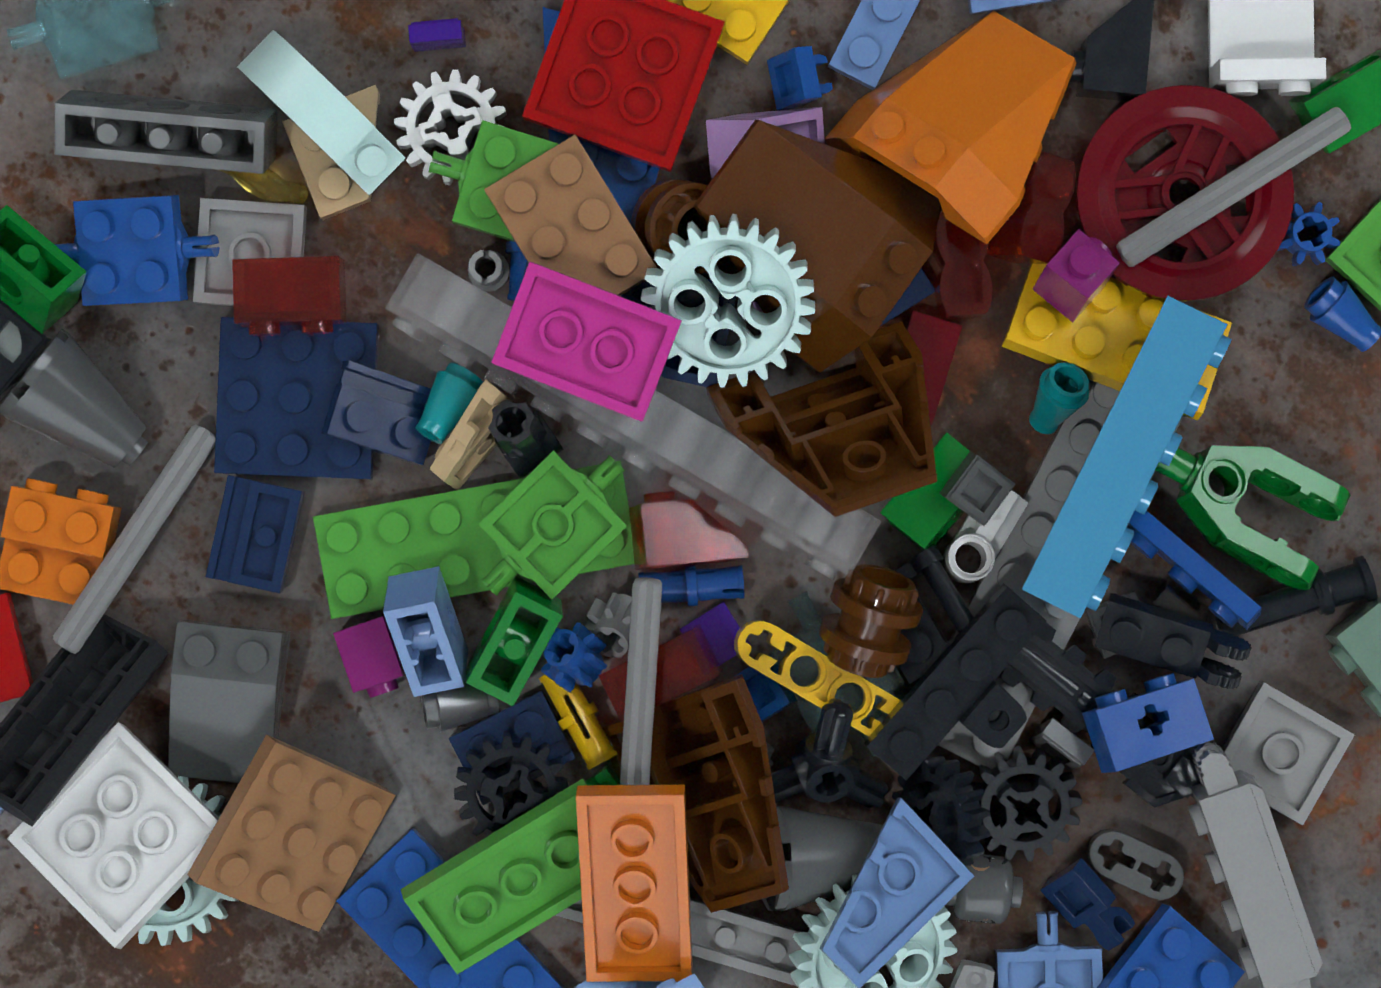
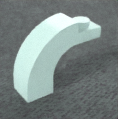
[237,30,405,195]

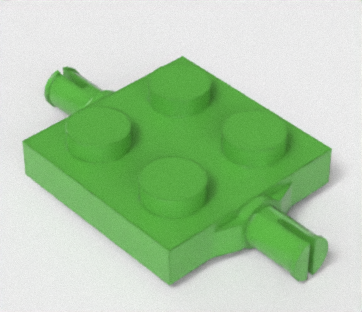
[428,120,559,242]
[478,450,628,600]

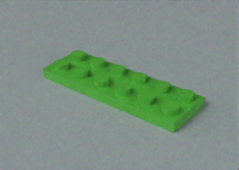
[313,460,639,619]

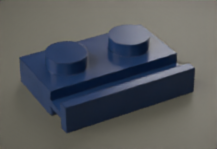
[321,361,431,465]
[205,475,305,593]
[448,690,576,806]

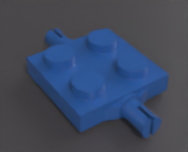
[55,195,220,306]

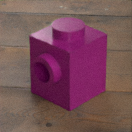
[1033,229,1120,322]
[333,616,406,698]

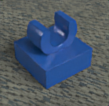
[767,46,833,111]

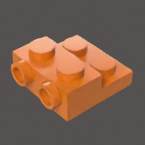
[0,478,122,605]

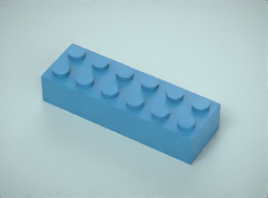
[1022,296,1232,619]

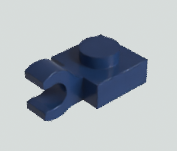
[1040,858,1135,951]

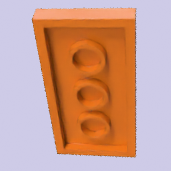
[576,785,693,982]

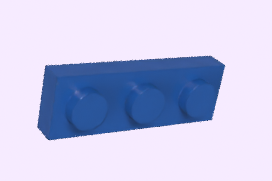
[1127,511,1261,630]

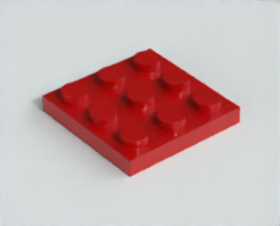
[522,0,725,172]

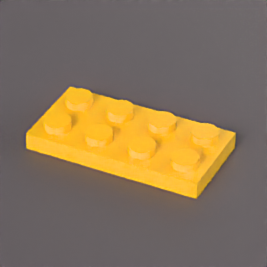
[1002,249,1232,420]

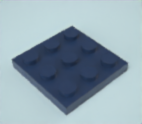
[214,317,379,480]

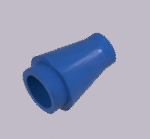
[1304,277,1381,352]

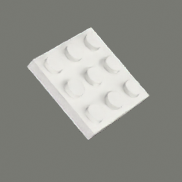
[7,722,219,949]

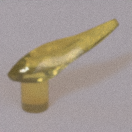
[220,168,308,205]

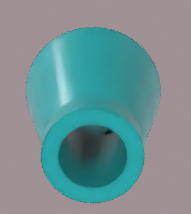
[1029,362,1089,434]
[415,363,483,444]

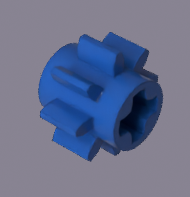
[1277,202,1341,266]
[541,622,607,692]

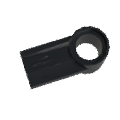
[488,399,564,478]

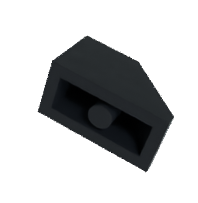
[1070,0,1154,101]

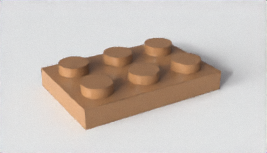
[484,135,657,296]

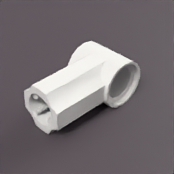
[942,490,1028,583]

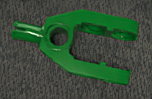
[1155,445,1351,590]

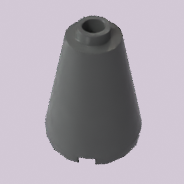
[0,329,148,468]
[762,805,883,911]

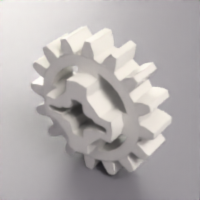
[394,69,507,185]

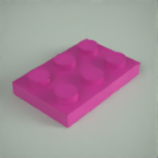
[491,262,682,422]

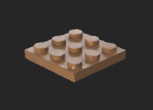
[187,734,396,932]

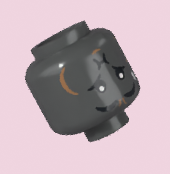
[946,854,1023,924]

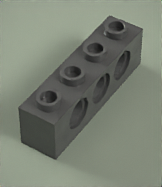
[55,90,277,174]

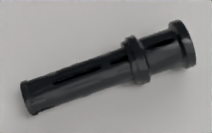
[1214,555,1378,636]

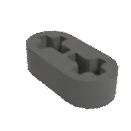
[1086,829,1184,900]

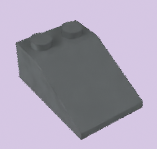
[168,620,291,783]

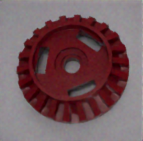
[1075,85,1294,302]

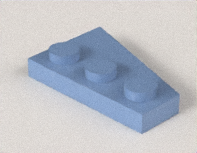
[819,798,974,988]

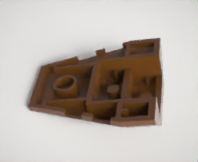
[694,119,940,372]
[706,321,937,517]
[602,674,789,913]

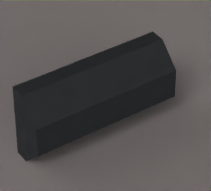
[0,614,168,827]

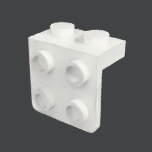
[1208,0,1326,97]

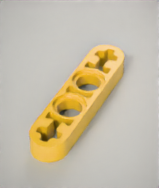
[734,620,901,737]

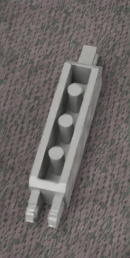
[1187,741,1323,988]

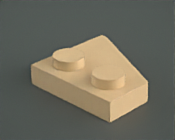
[282,85,380,220]
[430,379,514,490]

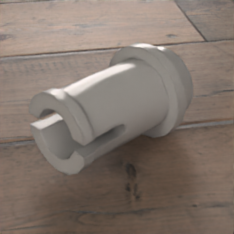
[468,250,510,292]

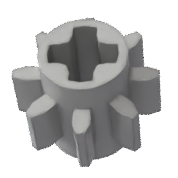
[585,593,632,659]

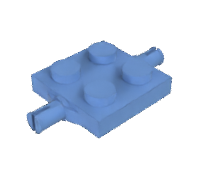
[995,911,1103,988]

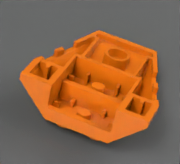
[824,11,1077,245]

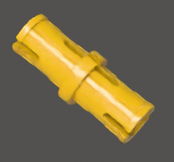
[539,675,618,770]

